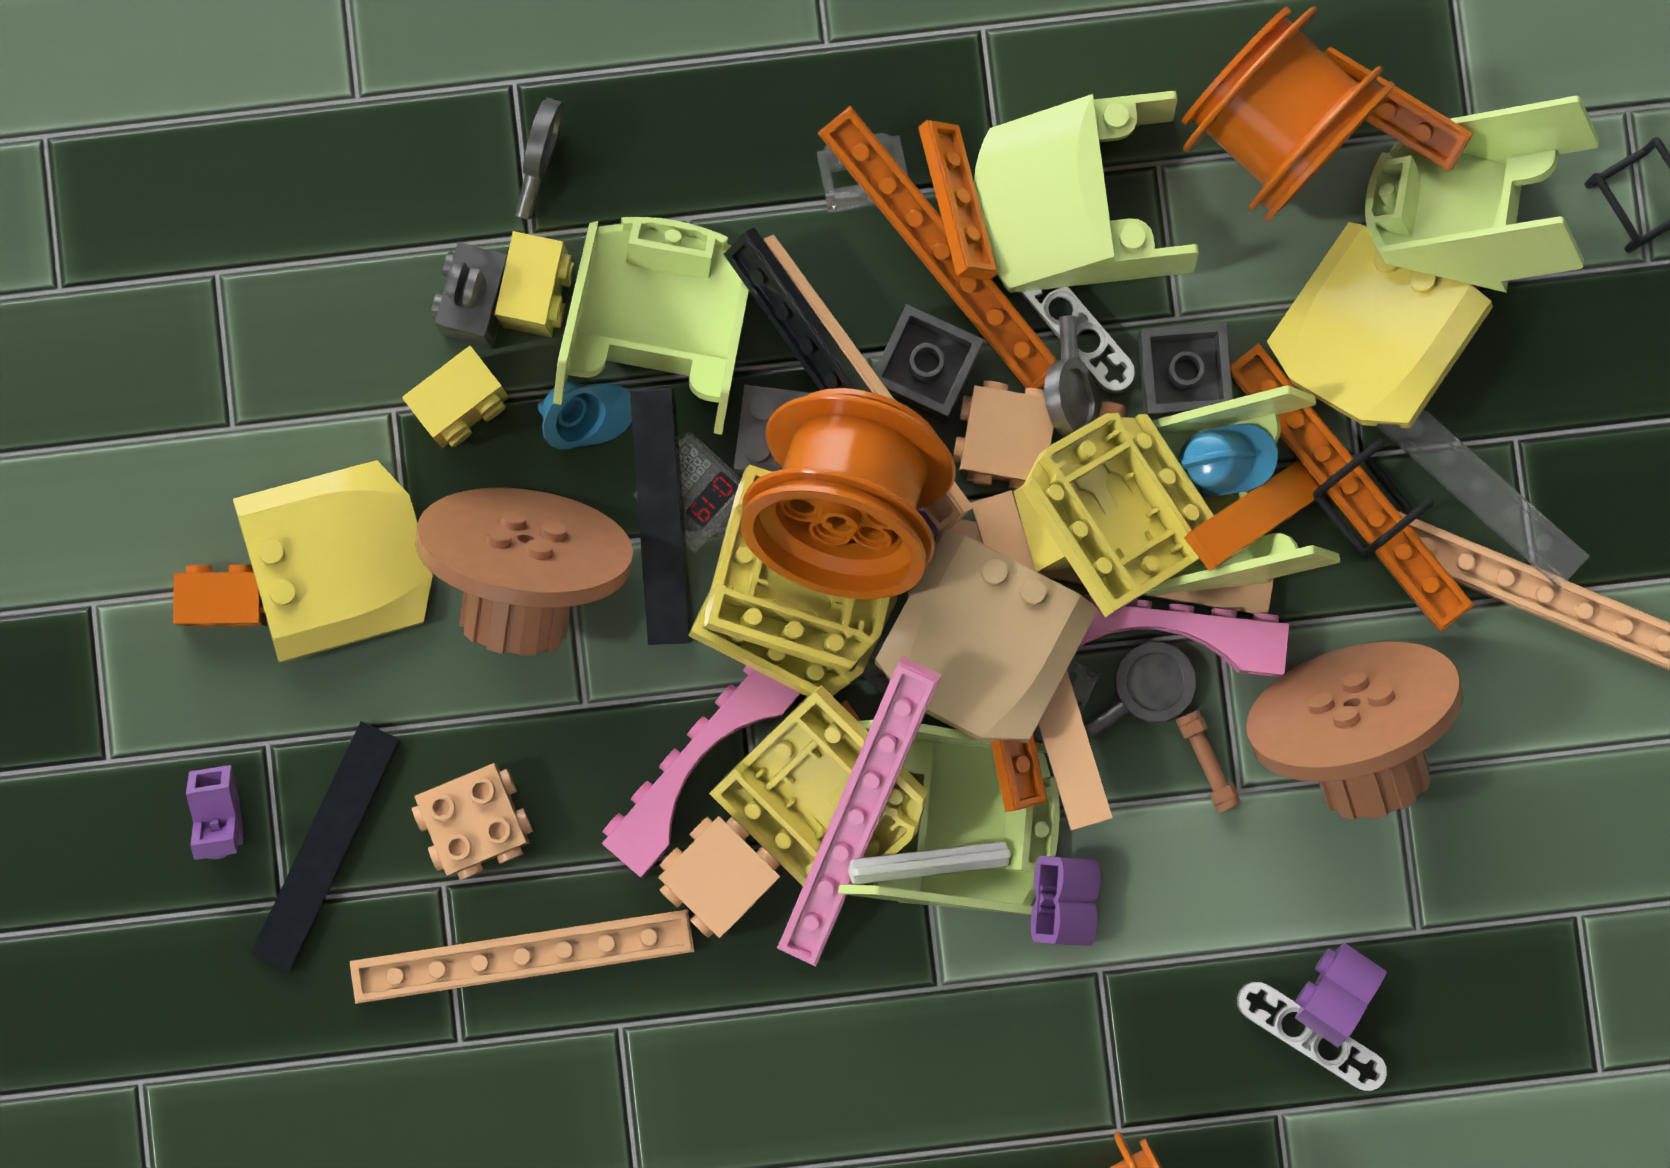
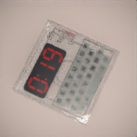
[633,432,741,553]

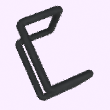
[1584,137,1670,253]
[1313,438,1434,557]

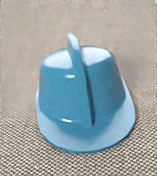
[538,382,632,449]
[1178,424,1278,497]

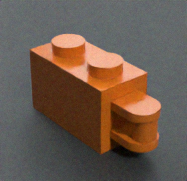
[173,564,265,627]

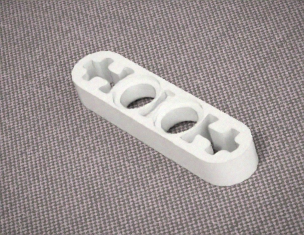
[1019,287,1135,394]
[1237,982,1387,1091]

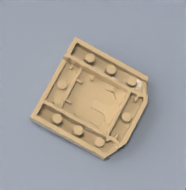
[875,530,1098,743]

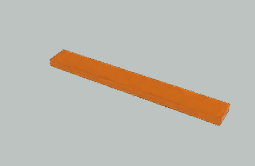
[817,106,1058,389]
[1230,343,1474,633]

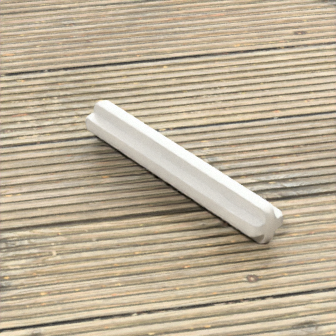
[848,841,1011,885]

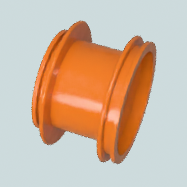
[1181,6,1396,223]
[740,388,956,599]

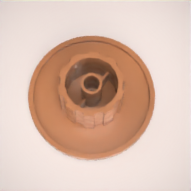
[415,488,633,656]
[1246,642,1463,820]

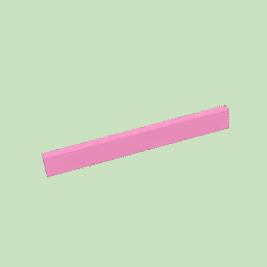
[777,657,942,967]

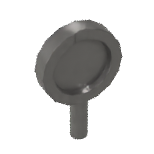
[515,98,564,219]
[1044,315,1099,437]
[1084,642,1196,739]

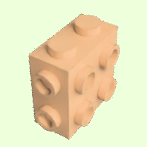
[953,381,1054,491]
[412,763,533,880]
[658,816,781,938]

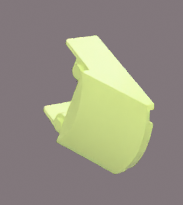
[974,91,1199,293]
[1365,96,1599,293]
[553,217,749,435]
[1145,385,1340,596]
[838,720,1060,914]

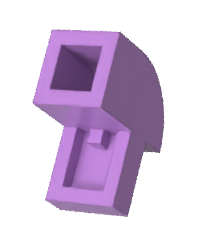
[186,765,243,860]

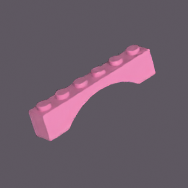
[1079,594,1289,678]
[602,666,802,878]

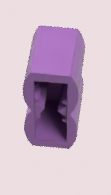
[1031,856,1101,946]
[1295,943,1387,1047]

